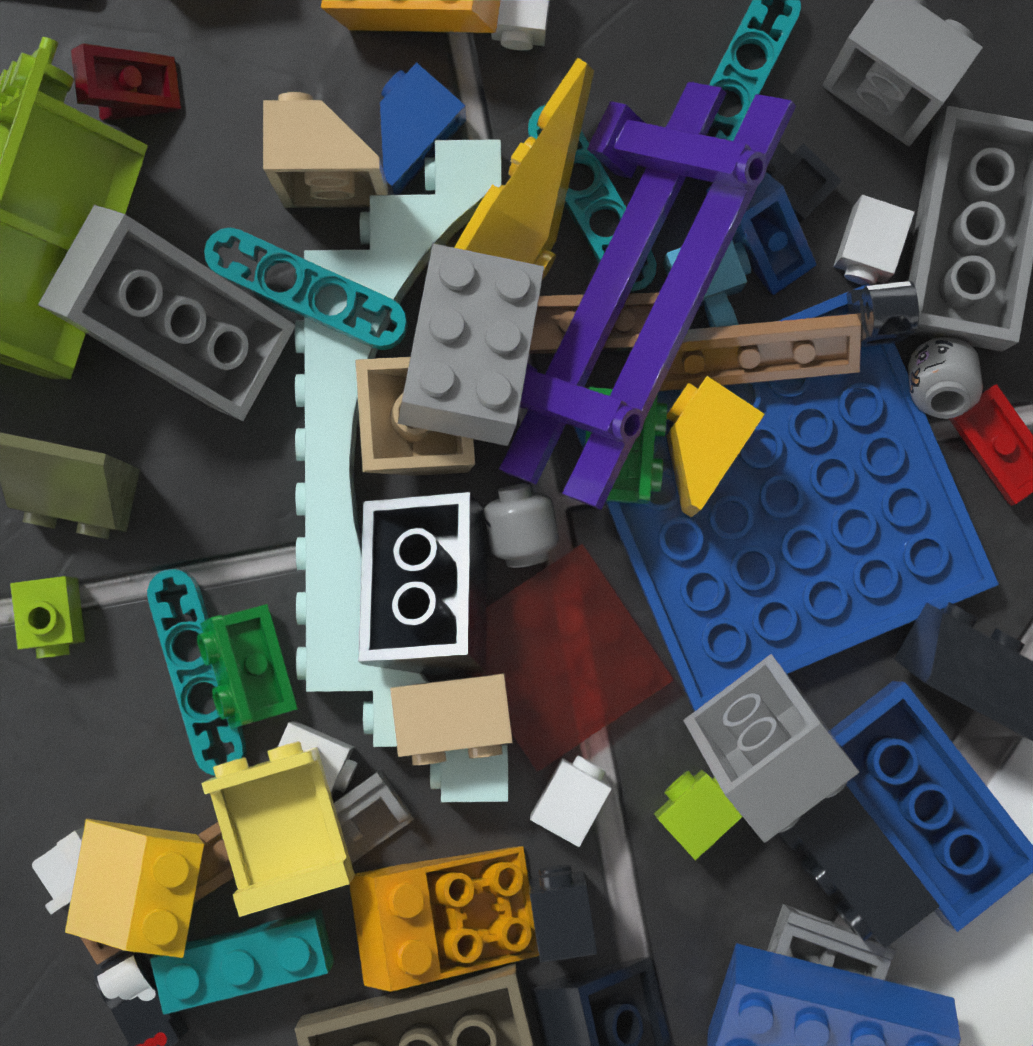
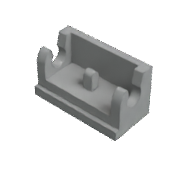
[334,769,415,864]
[767,904,897,980]

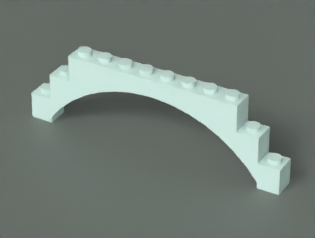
[294,140,508,802]

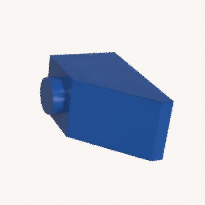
[380,62,467,195]
[706,172,817,295]

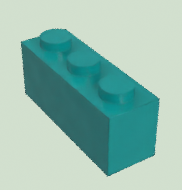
[150,909,334,1015]

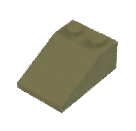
[0,433,140,539]

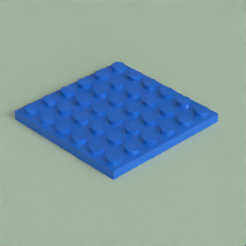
[573,283,999,712]

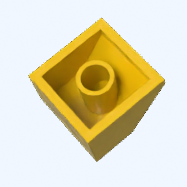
[666,376,765,517]
[65,819,204,958]

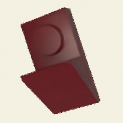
[71,43,181,120]

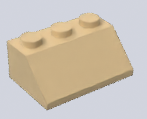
[263,92,391,208]

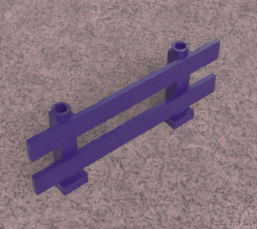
[499,82,796,510]

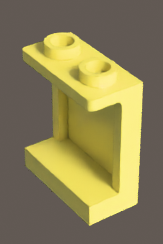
[201,741,355,917]

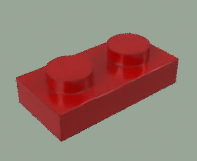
[949,384,1033,506]

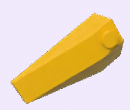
[454,58,594,280]

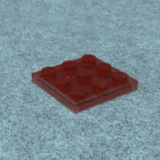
[472,544,674,772]

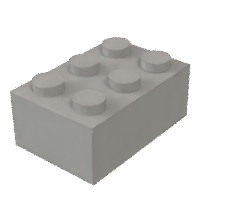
[822,0,983,147]
[397,243,544,446]
[683,654,859,843]

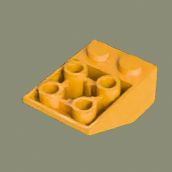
[349,846,539,992]

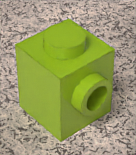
[10,576,85,659]
[654,770,743,860]

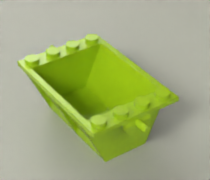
[0,37,148,379]

